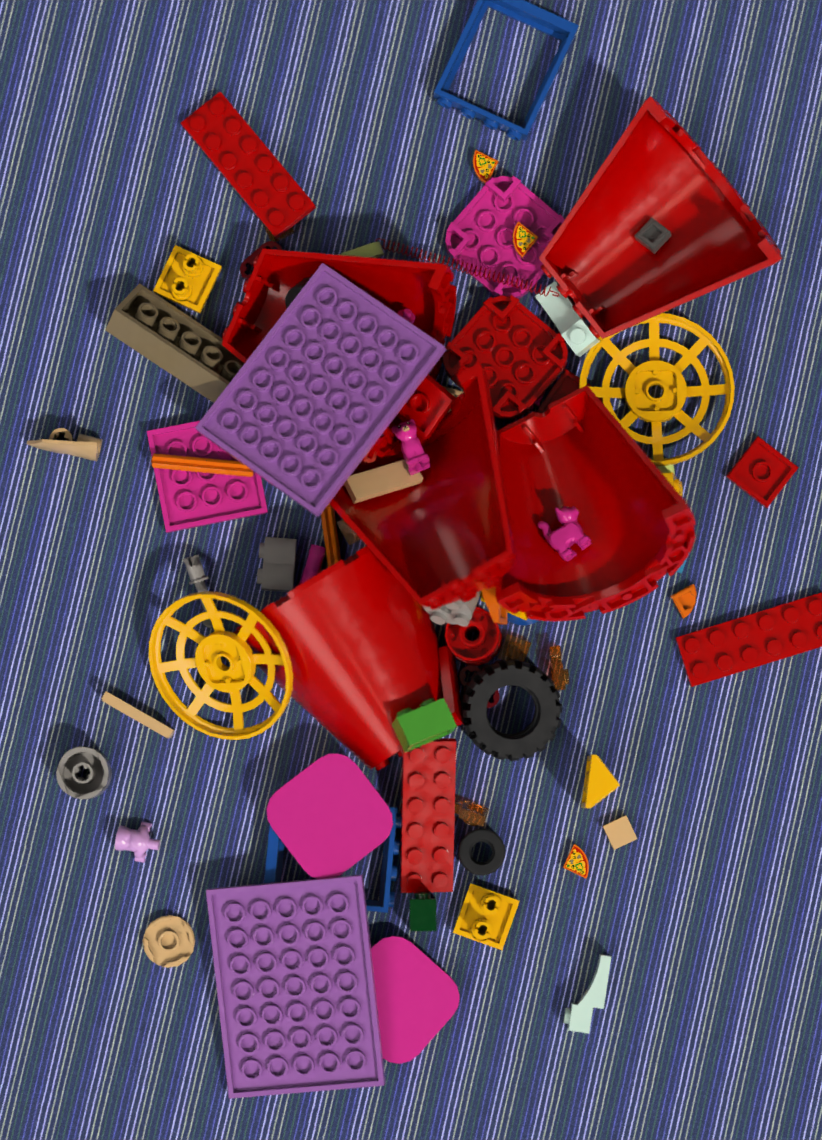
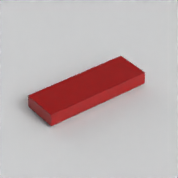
[438,646,463,726]

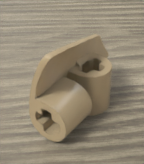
[26,428,102,462]

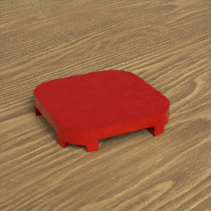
[443,295,568,420]

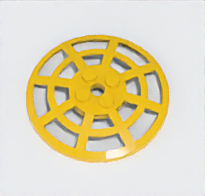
[579,313,735,466]
[149,591,293,740]

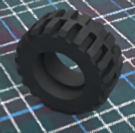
[460,659,562,761]

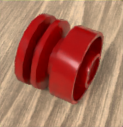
[445,607,502,666]

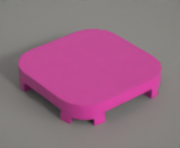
[445,176,565,299]
[267,753,393,879]
[371,936,460,1064]

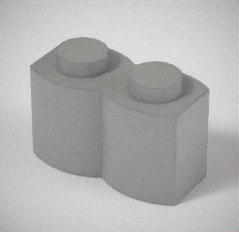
[257,537,297,592]

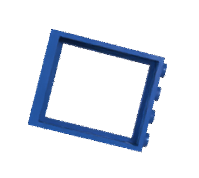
[434,0,579,141]
[264,807,401,913]

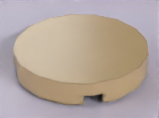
[143,915,196,968]

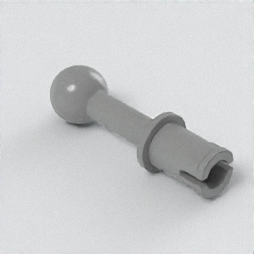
[183,554,222,628]

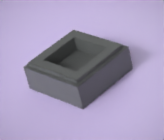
[635,217,672,254]

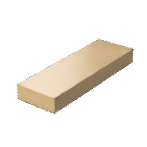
[344,460,423,504]
[101,691,175,739]

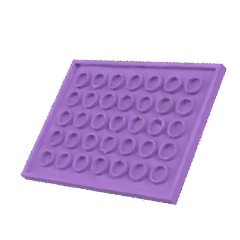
[195,263,446,517]
[206,874,386,1099]

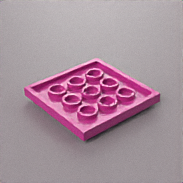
[147,420,268,533]

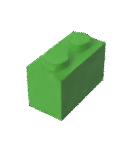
[391,698,457,753]

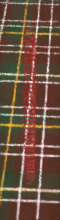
[375,238,559,297]

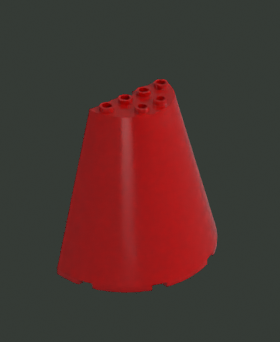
[539,96,783,339]
[221,248,456,462]
[329,363,516,610]
[495,385,696,621]
[233,546,443,771]

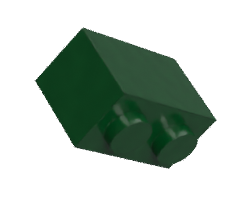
[410,893,436,931]

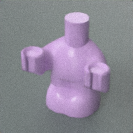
[115,821,160,863]

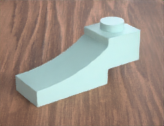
[535,281,600,357]
[563,954,611,1034]

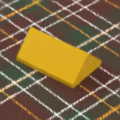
[581,755,620,808]

